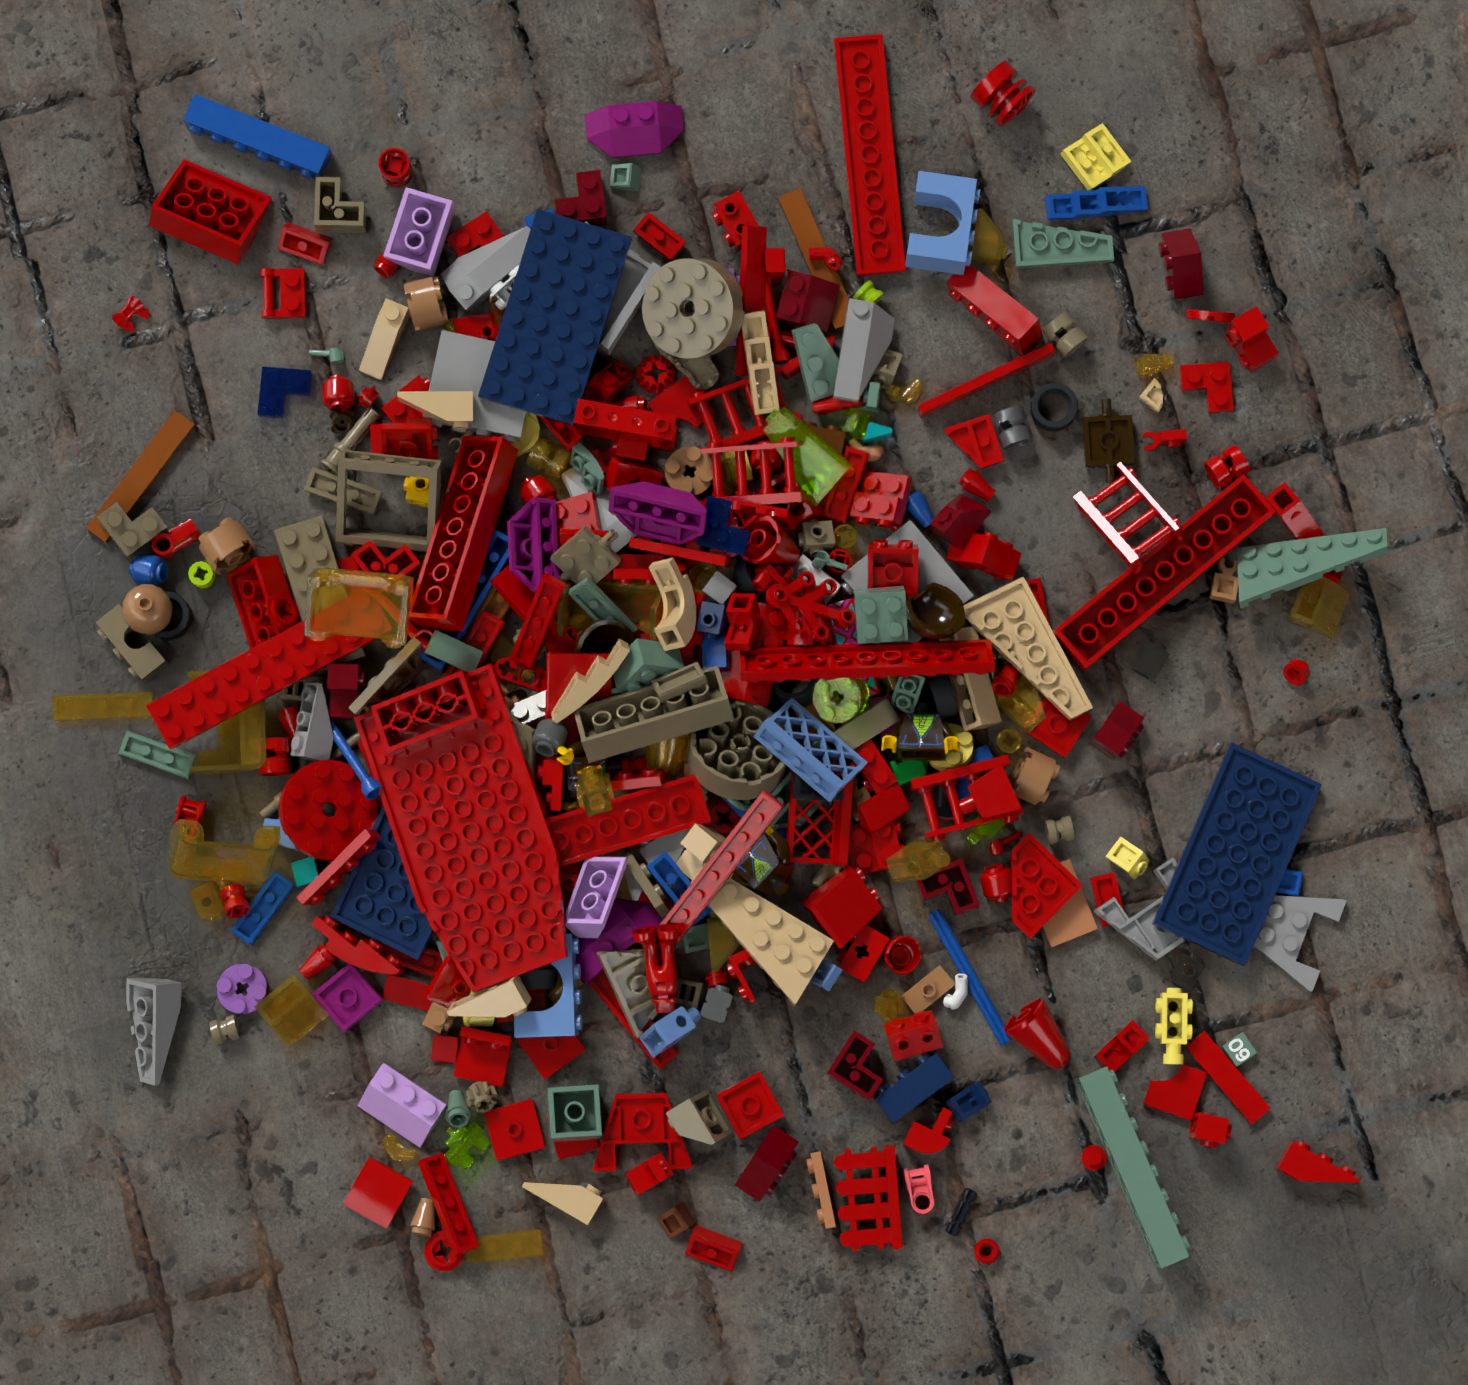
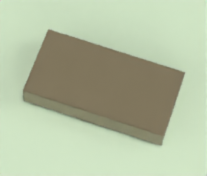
[651,662,708,703]

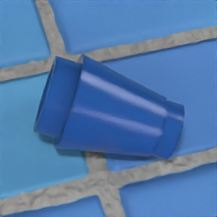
[906,490,934,528]

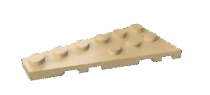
[963,576,1093,720]
[690,862,834,1007]

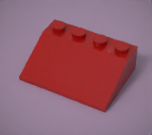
[149,159,272,265]
[697,597,787,707]

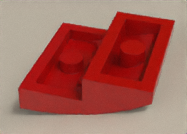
[343,1156,414,1229]

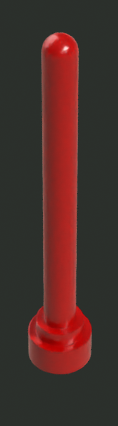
[764,266,790,365]

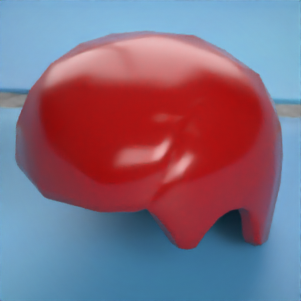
[883,936,922,974]

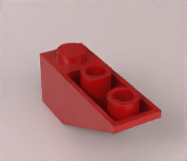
[1265,482,1325,540]
[1275,1140,1360,1183]

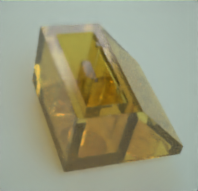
[1285,577,1350,639]
[255,974,329,1047]

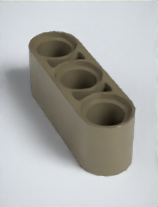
[830,698,900,751]

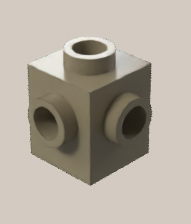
[796,519,836,557]

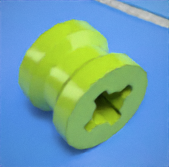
[853,280,884,304]
[188,561,216,589]

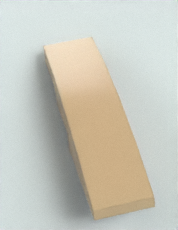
[741,310,780,415]
[551,639,630,723]

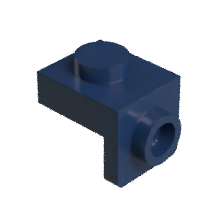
[946,1081,992,1123]

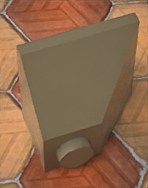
[666,1089,734,1145]

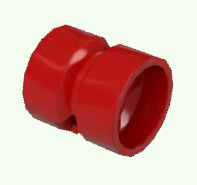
[378,148,413,188]
[1203,445,1250,490]
[258,737,292,776]

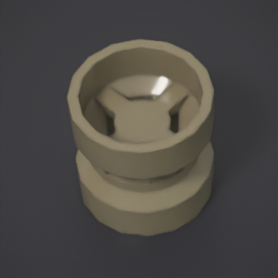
[1045,815,1075,845]
[209,1015,241,1045]

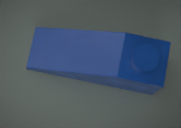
[646,851,712,926]

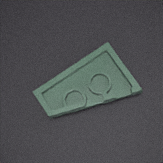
[792,323,839,402]

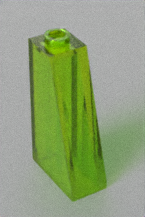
[764,407,851,506]

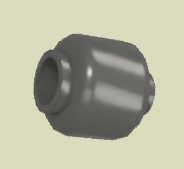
[532,718,568,757]

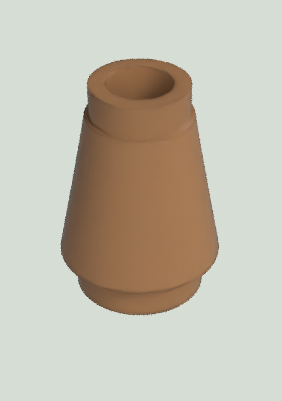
[410,1198,435,1237]

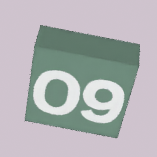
[1221,1032,1257,1067]

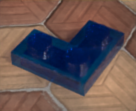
[257,367,312,418]
[696,495,751,556]

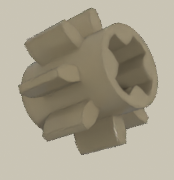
[465,1081,497,1113]

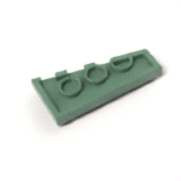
[1012,219,1114,269]

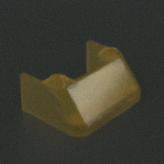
[557,576,663,641]

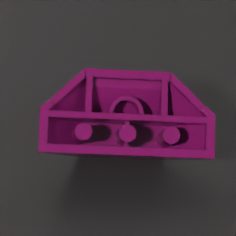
[585,101,684,158]
[608,481,707,545]
[507,497,559,593]
[575,898,663,985]

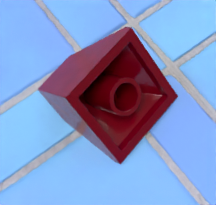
[929,493,991,549]

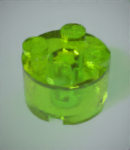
[813,678,869,723]

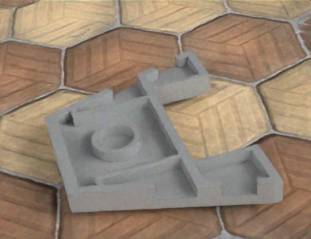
[1094,857,1185,961]
[1254,896,1346,992]

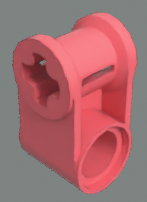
[903,1164,934,1215]

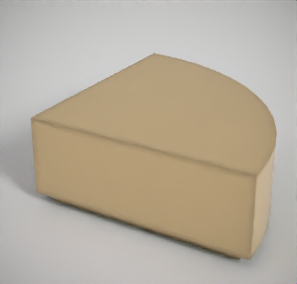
[1138,378,1163,414]

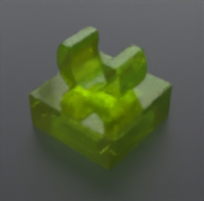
[838,407,870,440]

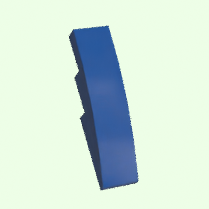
[1044,186,1148,221]

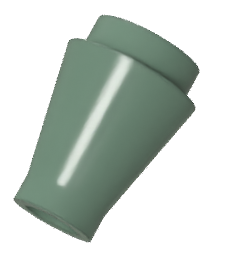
[445,1090,471,1128]

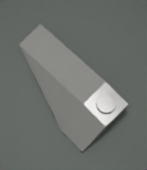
[441,226,531,311]
[833,298,895,402]
[561,467,638,554]
[126,978,182,1086]

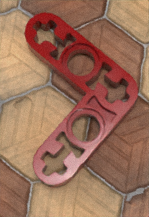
[494,626,578,693]

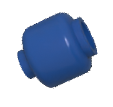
[129,554,168,587]

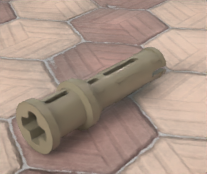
[320,407,381,476]

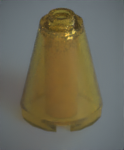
[644,733,691,783]

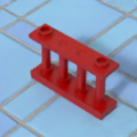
[688,366,802,458]
[574,398,677,452]
[700,436,807,508]
[1073,462,1183,574]
[909,754,1024,843]

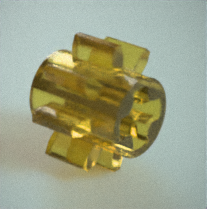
[875,989,905,1021]

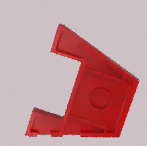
[593,1093,692,1171]

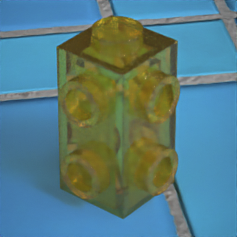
[574,765,615,816]

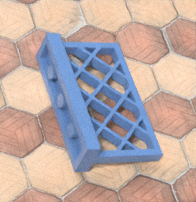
[754,698,868,802]

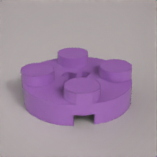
[217,964,268,1014]

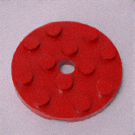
[279,760,378,861]

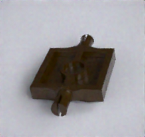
[1082,399,1135,483]

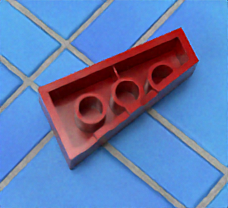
[946,264,1044,356]

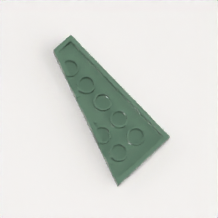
[1237,528,1389,608]

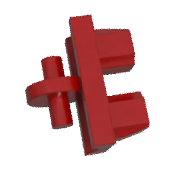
[752,563,799,609]

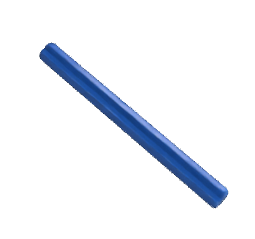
[929,909,1012,1045]

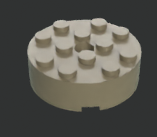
[642,258,745,359]
[687,700,787,800]

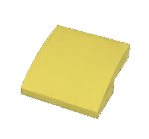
[1060,123,1132,190]

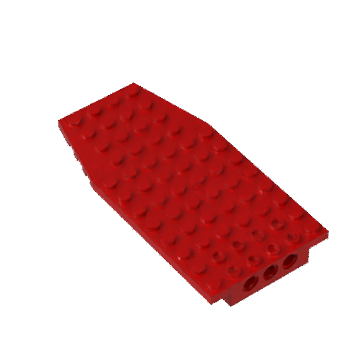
[354,664,568,993]

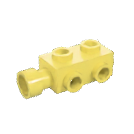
[1155,988,1193,1065]

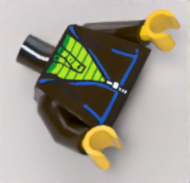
[881,703,960,761]
[557,740,622,811]
[730,823,793,895]

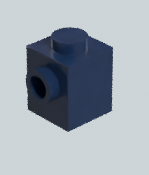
[696,601,730,641]

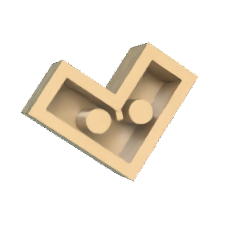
[676,823,726,880]

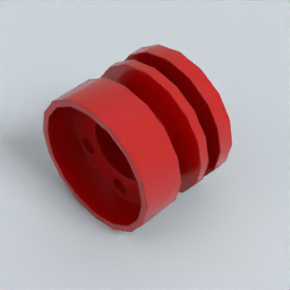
[970,60,1036,127]

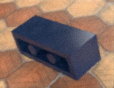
[875,1053,954,1123]

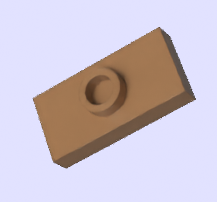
[901,965,955,1014]

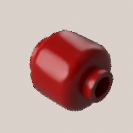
[322,375,355,412]
[750,438,783,476]
[520,475,557,503]
[980,864,1012,903]

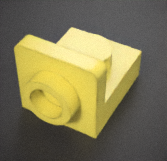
[1106,837,1149,880]

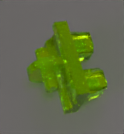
[444,1121,490,1170]

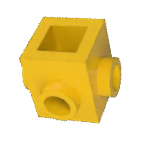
[403,476,441,508]

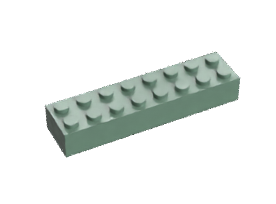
[1074,1066,1191,1269]

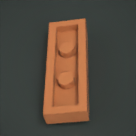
[806,1151,836,1229]

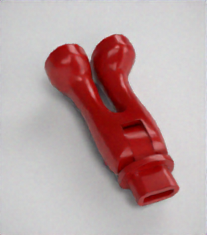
[632,924,680,1013]

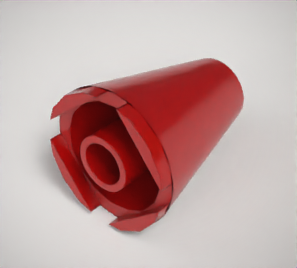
[737,515,800,568]
[783,581,833,646]
[1003,998,1071,1069]

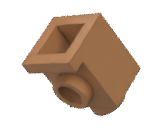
[422,1002,457,1036]

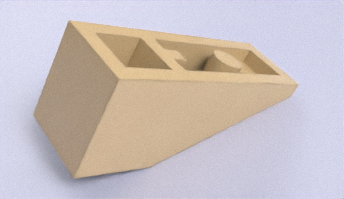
[359,298,411,381]
[397,391,473,429]
[447,976,531,1017]
[522,1182,604,1225]

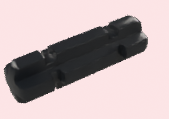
[945,1188,977,1237]

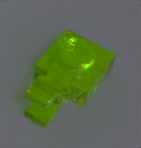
[966,816,1006,847]

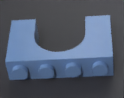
[905,171,980,275]
[514,933,583,1038]

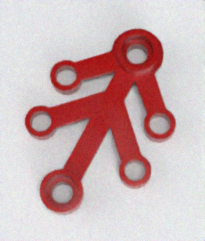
[766,571,855,642]

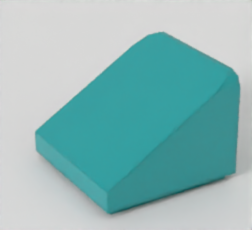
[863,422,893,444]
[291,857,319,887]

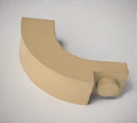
[649,558,696,651]

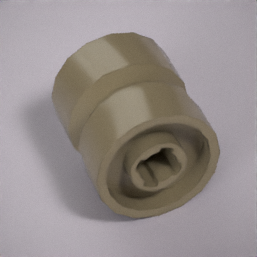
[1042,311,1088,358]

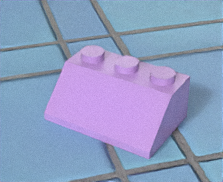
[383,187,456,277]
[564,857,628,938]
[357,1063,448,1148]

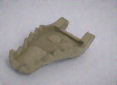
[644,324,719,390]

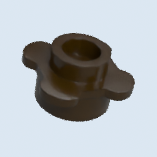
[330,409,354,434]

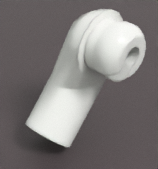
[943,973,968,1010]

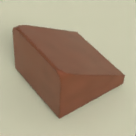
[657,1202,696,1240]

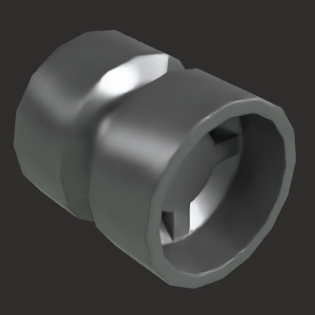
[993,406,1033,450]

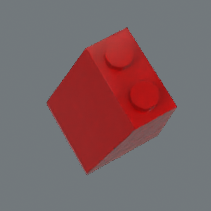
[801,865,882,949]

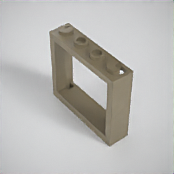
[336,450,442,554]

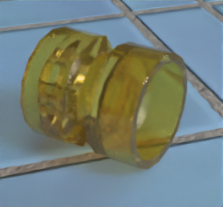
[526,436,572,481]
[689,562,719,595]

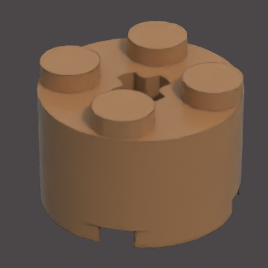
[403,277,449,331]
[665,446,713,500]
[198,517,257,575]
[1009,747,1060,805]

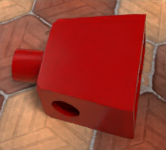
[958,764,1021,819]

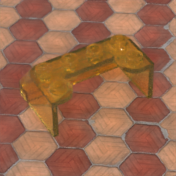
[187,671,267,776]

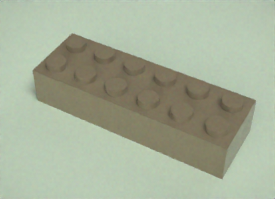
[274,515,368,675]
[574,665,734,763]

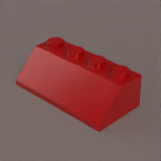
[226,555,300,649]

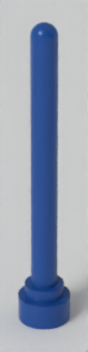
[329,717,384,800]

